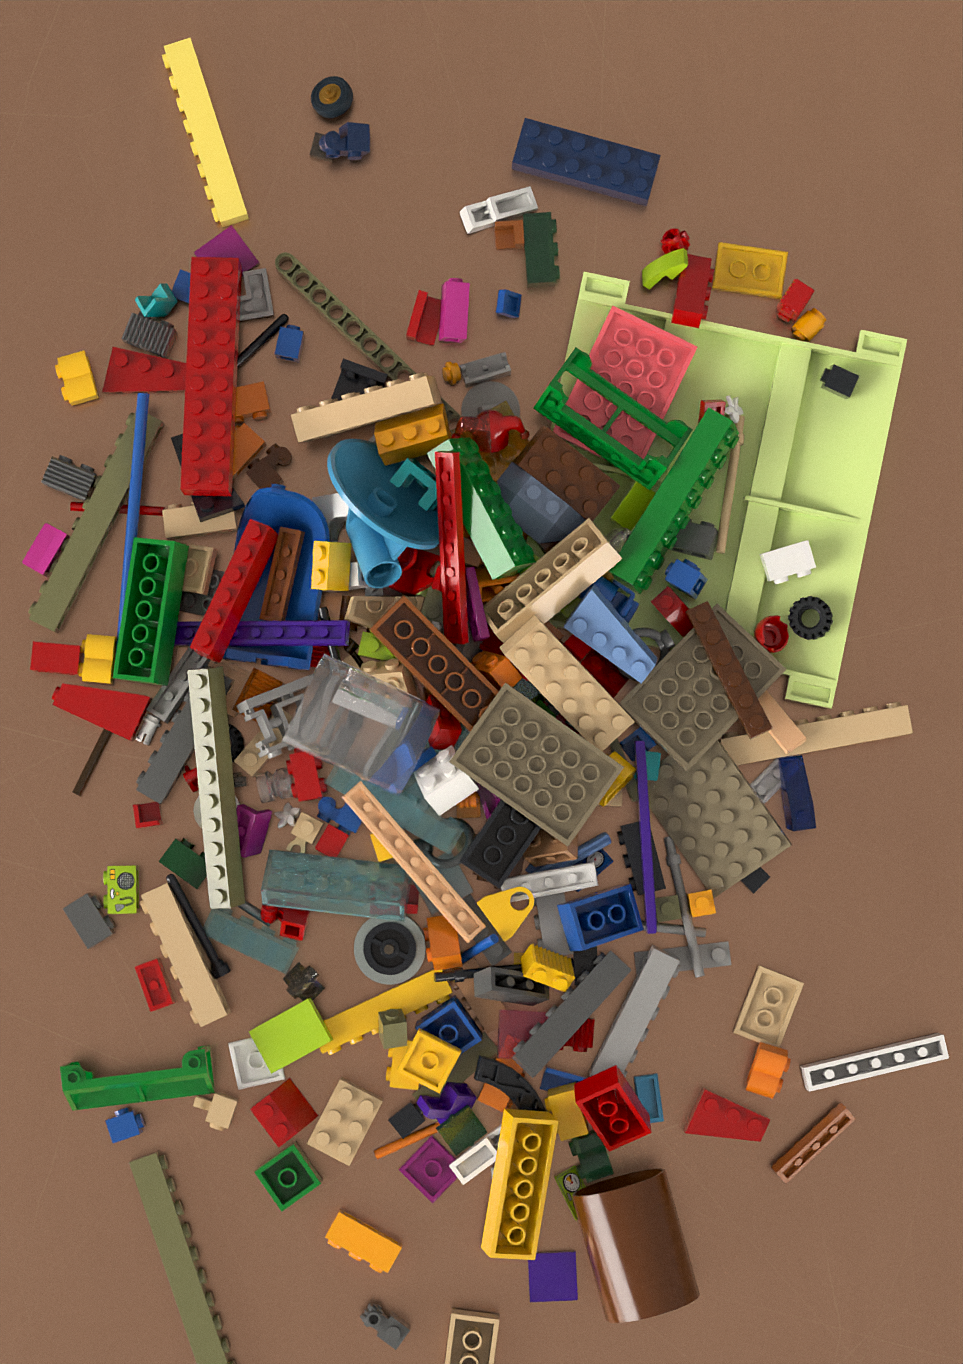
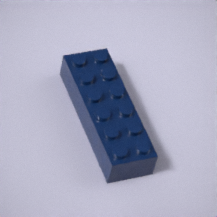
[512,118,661,206]

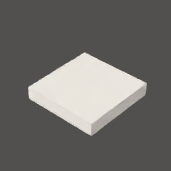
[228,1037,286,1090]

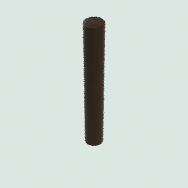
[72,729,112,796]

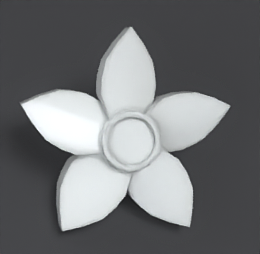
[725,395,744,423]
[274,802,302,829]

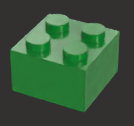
[254,1141,323,1212]

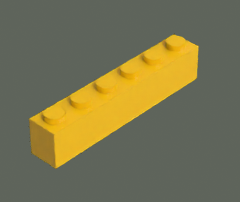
[319,969,453,1055]

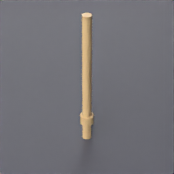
[716,415,745,554]

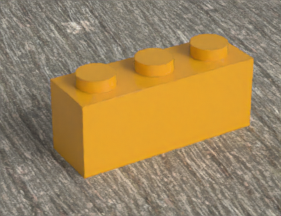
[325,1209,403,1273]

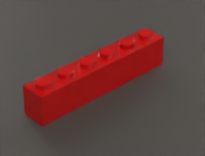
[190,519,278,663]

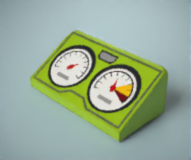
[554,1165,586,1221]

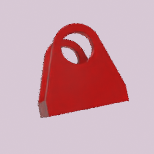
[388,547,441,596]

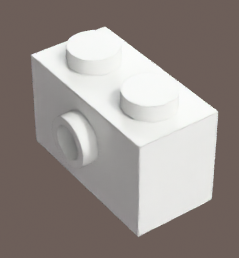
[760,540,816,584]

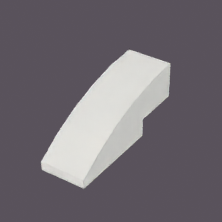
[459,186,538,234]
[449,1124,502,1185]

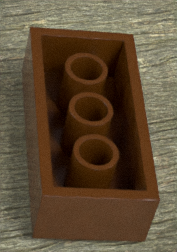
[513,425,620,522]

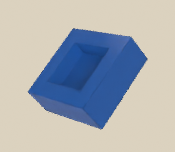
[496,289,522,318]

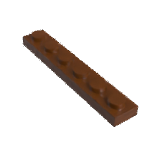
[686,601,773,740]

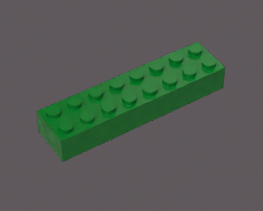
[608,407,739,594]

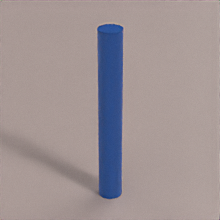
[461,934,499,964]

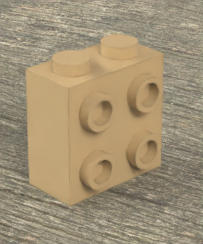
[357,659,419,716]

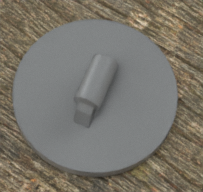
[461,381,520,440]

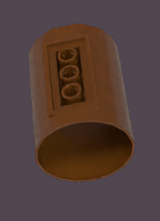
[572,1168,700,1323]

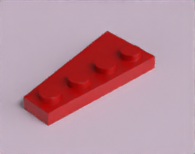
[102,347,186,393]

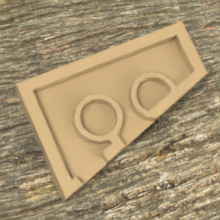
[344,596,424,628]

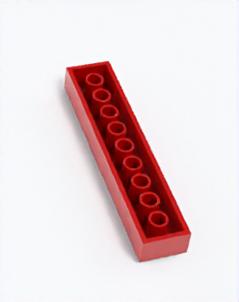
[180,257,242,496]

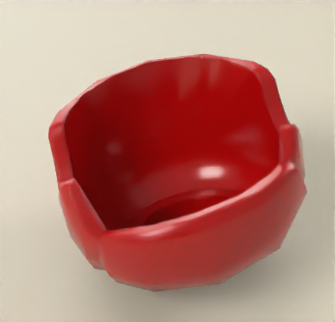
[754,615,789,653]

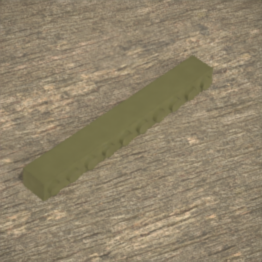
[28,411,165,633]
[187,666,245,909]
[129,1150,235,1364]

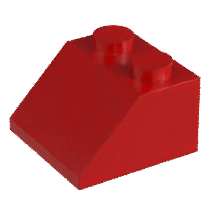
[250,1078,319,1148]

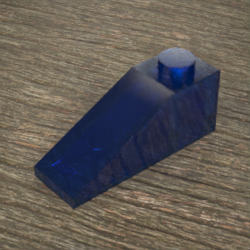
[778,755,816,831]

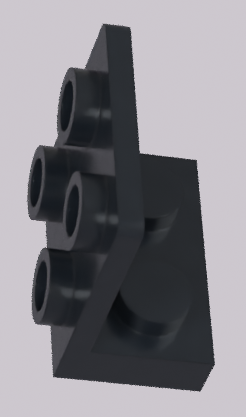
[331,358,389,401]

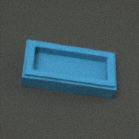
[633,1073,664,1123]

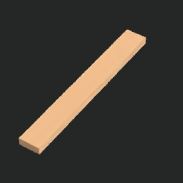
[342,781,486,943]

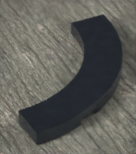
[474,1055,546,1112]

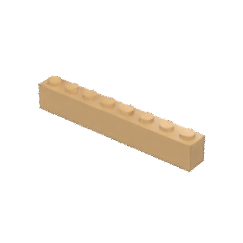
[719,702,913,765]

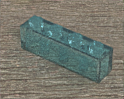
[203,908,300,974]

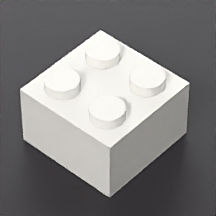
[413,745,479,816]

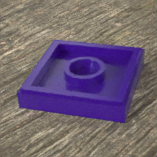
[528,1251,578,1302]

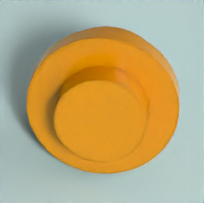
[442,361,461,385]

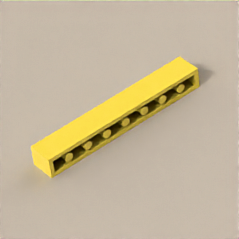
[162,38,249,228]

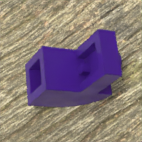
[417,1082,477,1127]

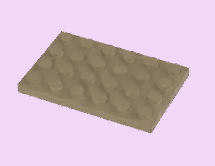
[619,604,786,771]
[449,683,624,847]
[635,740,792,898]

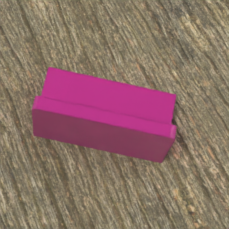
[22,523,70,577]

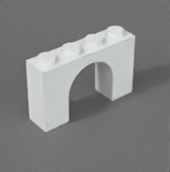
[312,493,370,592]

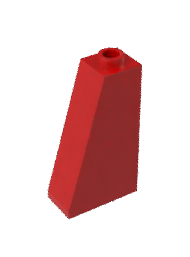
[52,683,152,741]

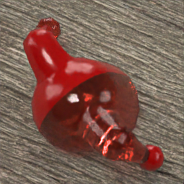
[451,410,530,453]

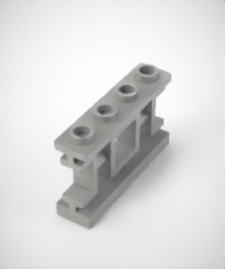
[236,669,345,759]

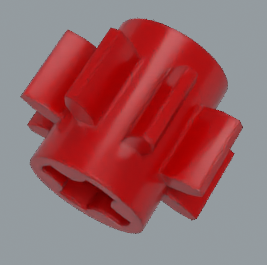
[661,228,690,254]

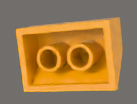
[374,403,451,466]

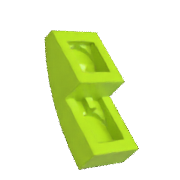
[642,248,688,290]

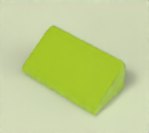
[610,481,656,533]

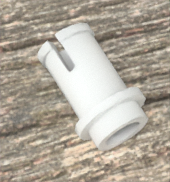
[135,714,161,745]

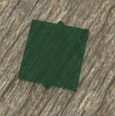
[436,1104,488,1156]

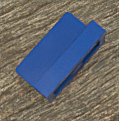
[540,1065,588,1091]

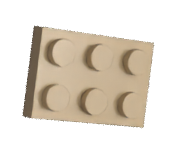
[733,966,804,1048]

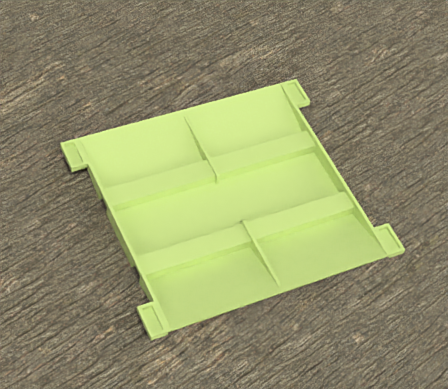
[520,272,907,709]

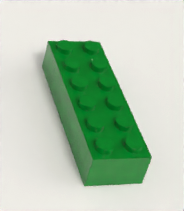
[427,437,536,580]
[113,537,189,686]

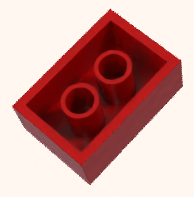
[574,1065,652,1152]

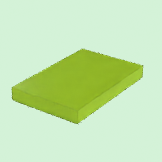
[249,997,334,1074]

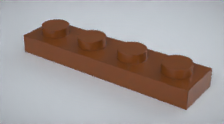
[259,527,305,621]
[771,1103,855,1184]

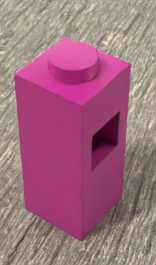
[439,278,470,343]

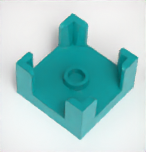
[390,458,437,511]

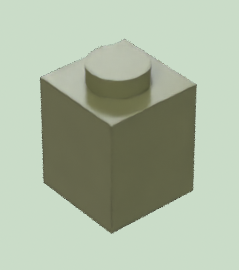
[655,894,682,922]
[378,1008,407,1049]

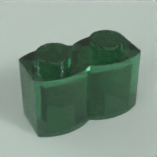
[569,1129,614,1183]

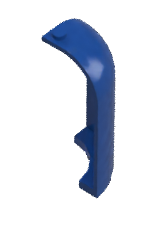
[223,484,330,670]

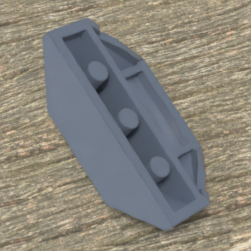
[497,462,586,543]

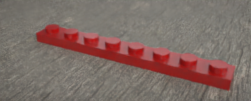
[435,451,469,645]

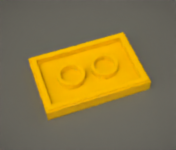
[712,242,788,299]

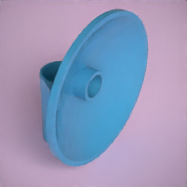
[327,439,439,588]

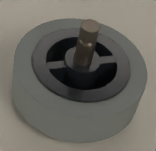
[354,912,426,985]

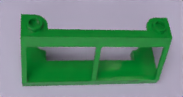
[533,347,693,490]
[60,1045,216,1111]

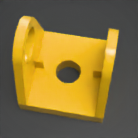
[476,887,534,942]

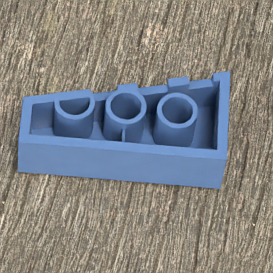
[564,584,657,684]

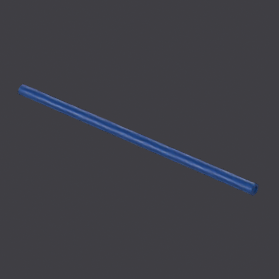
[114,393,150,665]

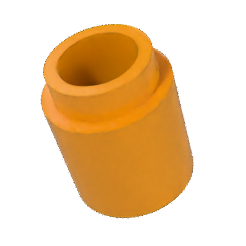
[792,308,826,342]

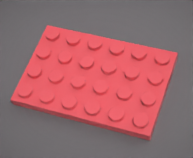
[553,306,697,461]

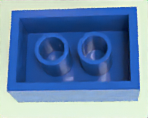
[557,884,644,951]

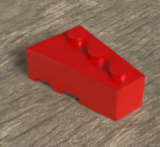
[683,1087,770,1142]

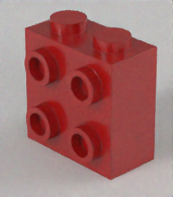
[286,746,328,802]

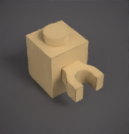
[286,812,324,858]
[193,1092,239,1131]

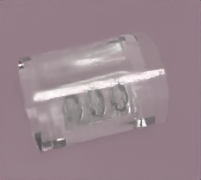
[282,654,440,797]

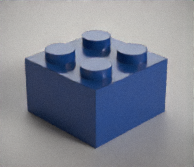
[415,995,483,1055]

